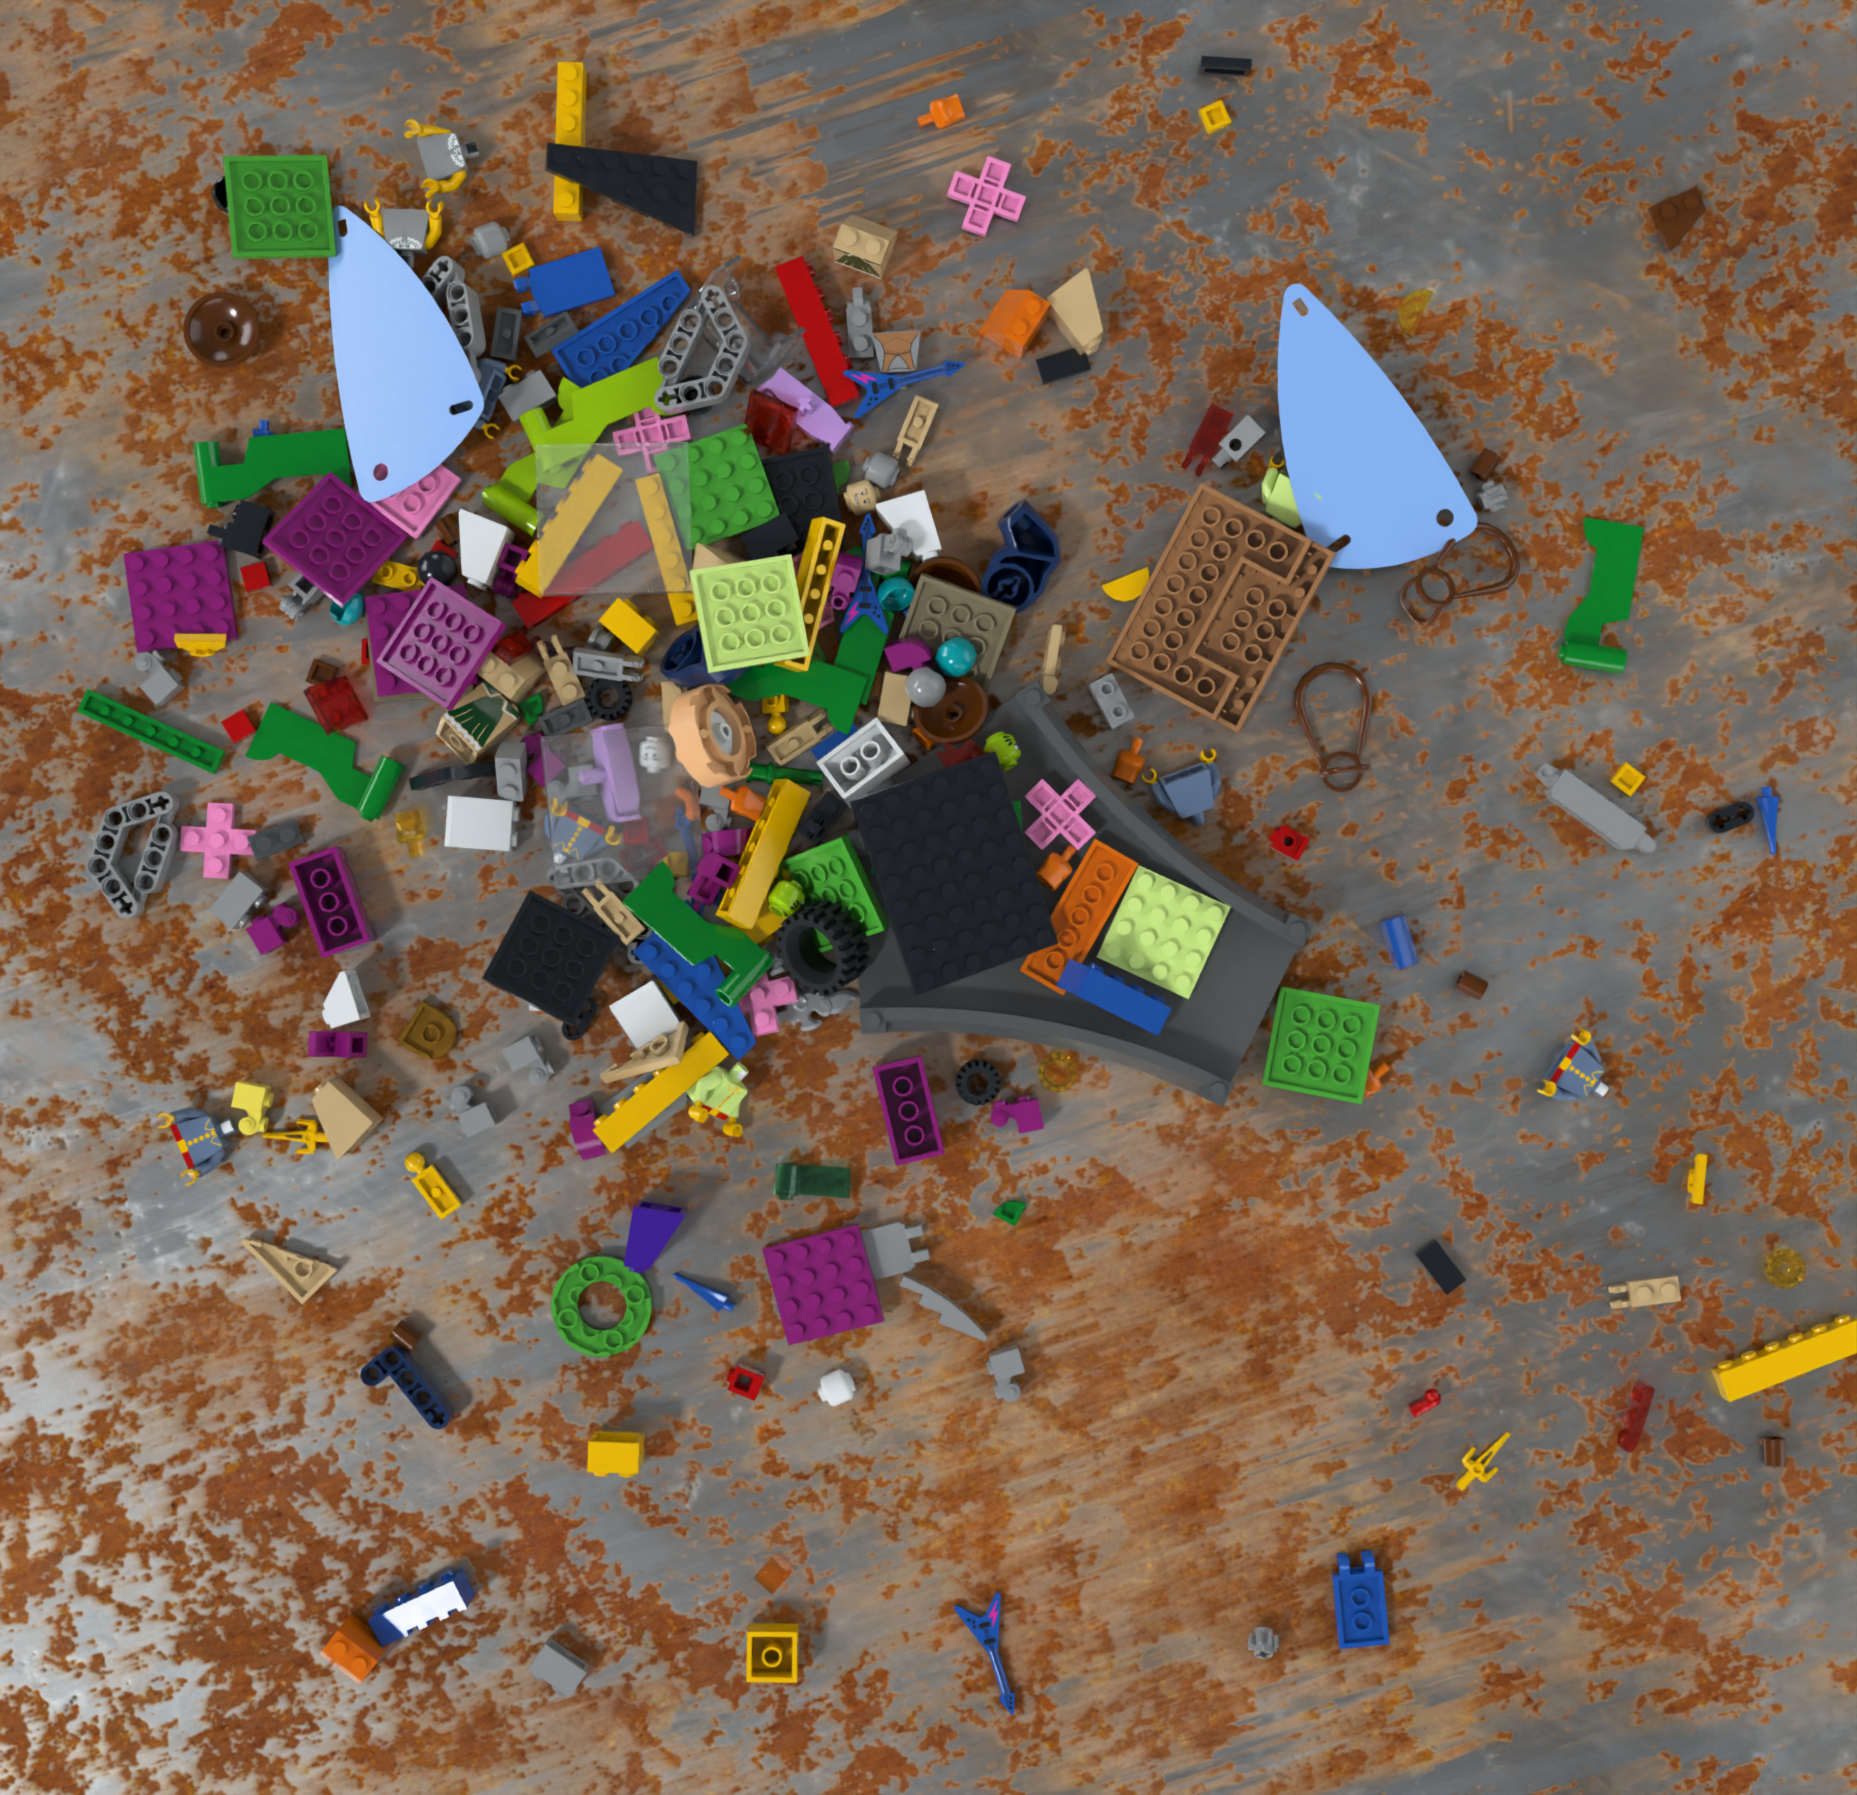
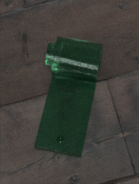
[774,1163,852,1200]

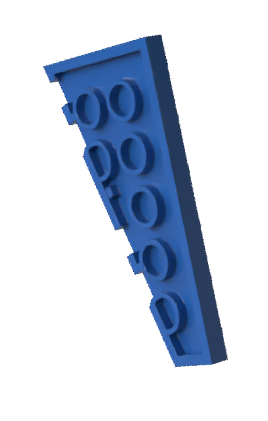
[551,269,692,388]
[633,899,757,1060]

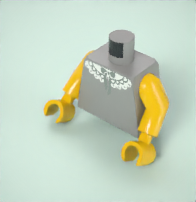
[403,119,480,198]
[364,197,444,269]

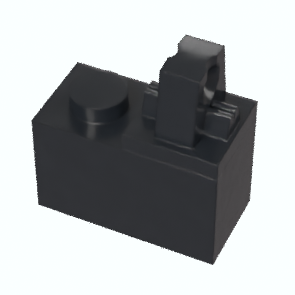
[207,499,276,560]
[741,512,802,560]
[797,791,848,846]

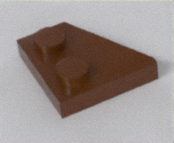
[1648,187,1706,253]

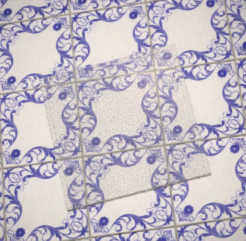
[535,442,693,596]
[540,724,704,890]

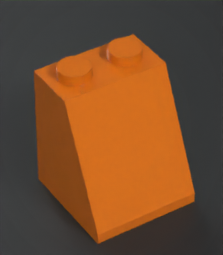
[979,289,1050,359]
[320,1614,390,1684]

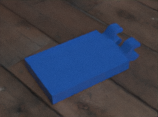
[513,247,616,319]
[1331,1550,1390,1649]

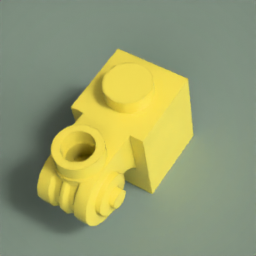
[231,1080,274,1135]

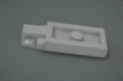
[846,287,874,360]

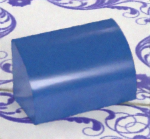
[1380,914,1419,970]

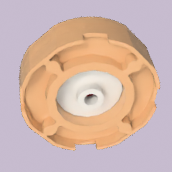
[668,684,756,788]

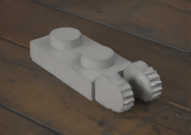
[572,647,644,682]

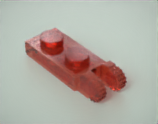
[1181,403,1234,477]
[491,626,542,666]
[1616,1380,1655,1453]

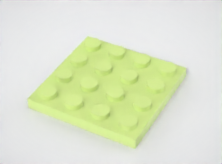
[689,554,810,673]
[1096,865,1231,999]

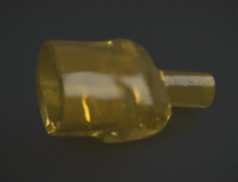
[393,810,425,858]

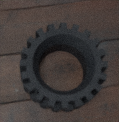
[776,900,870,996]

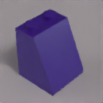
[624,1200,688,1273]

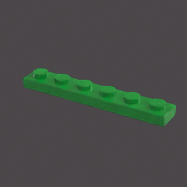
[77,689,226,774]

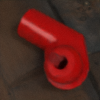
[1408,1388,1442,1418]

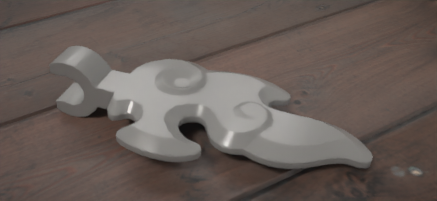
[776,987,858,1031]

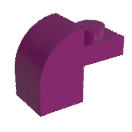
[884,637,934,672]
[700,828,753,858]
[687,852,741,906]
[308,1030,368,1058]
[569,1098,607,1161]

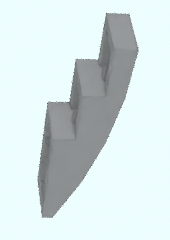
[900,1273,987,1342]

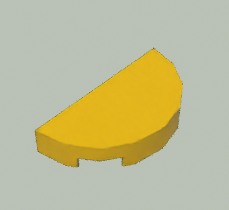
[1101,567,1150,602]
[174,634,226,657]
[1687,1154,1707,1205]

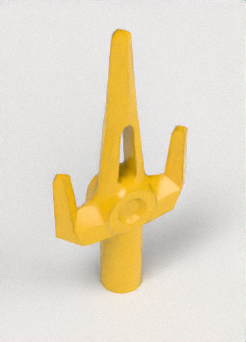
[262,1119,328,1154]
[1455,1432,1510,1491]

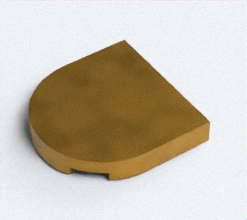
[397,1000,457,1059]

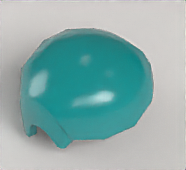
[877,577,915,611]
[330,592,364,626]
[935,637,977,678]

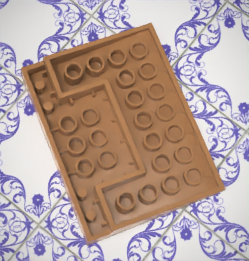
[1105,482,1337,733]

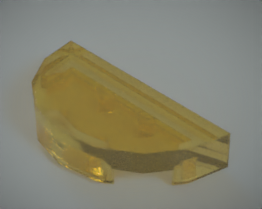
[1397,289,1434,338]

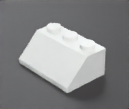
[816,717,911,809]

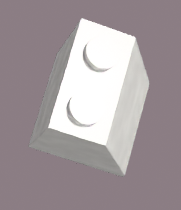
[876,490,941,562]
[459,509,516,591]
[444,796,520,852]
[609,979,682,1049]

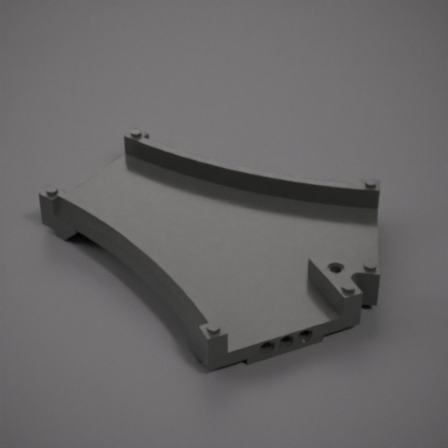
[848,680,1314,1107]

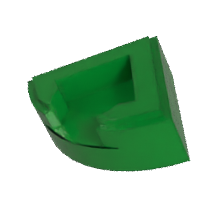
[518,693,544,727]
[993,1200,1027,1226]

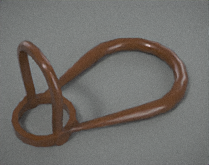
[1400,522,1520,626]
[1294,662,1373,792]

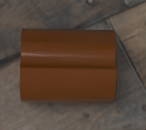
[1469,448,1502,482]
[434,513,460,547]
[1455,970,1488,1000]
[388,1320,423,1353]
[1763,1436,1787,1467]

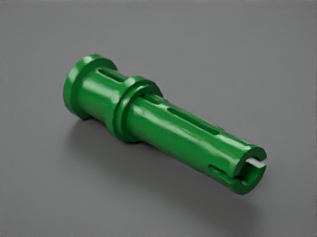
[746,760,823,786]

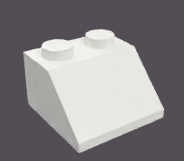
[322,970,371,1028]

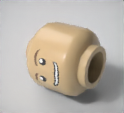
[843,479,882,516]

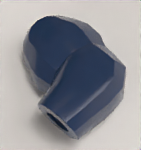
[981,499,1062,614]
[660,627,752,688]

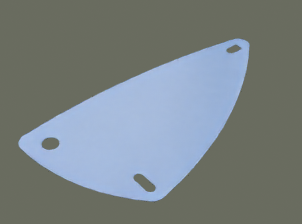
[328,206,484,502]
[1278,284,1477,569]

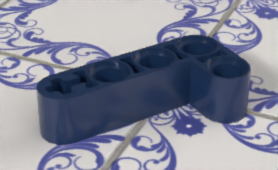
[360,1344,454,1429]

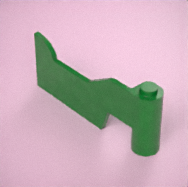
[193,428,353,509]
[1557,517,1644,674]
[834,545,912,705]
[724,658,869,735]
[245,702,405,822]
[622,861,773,1007]

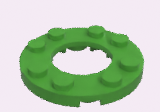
[551,1255,652,1357]

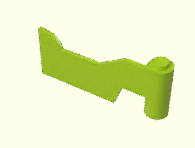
[519,356,682,476]
[481,377,593,537]

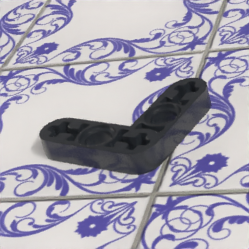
[409,761,496,791]

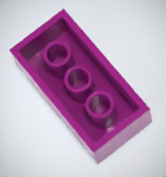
[288,846,376,958]
[872,1054,945,1166]

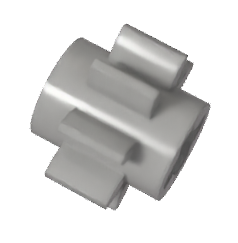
[1476,480,1508,513]
[1248,1627,1279,1659]

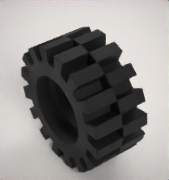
[585,678,633,721]
[956,1060,1001,1106]

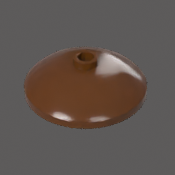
[183,292,260,368]
[909,556,981,605]
[913,676,989,745]

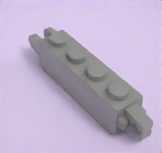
[1535,763,1657,853]

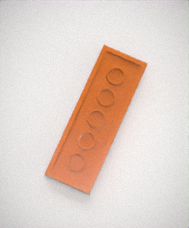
[1019,839,1139,996]

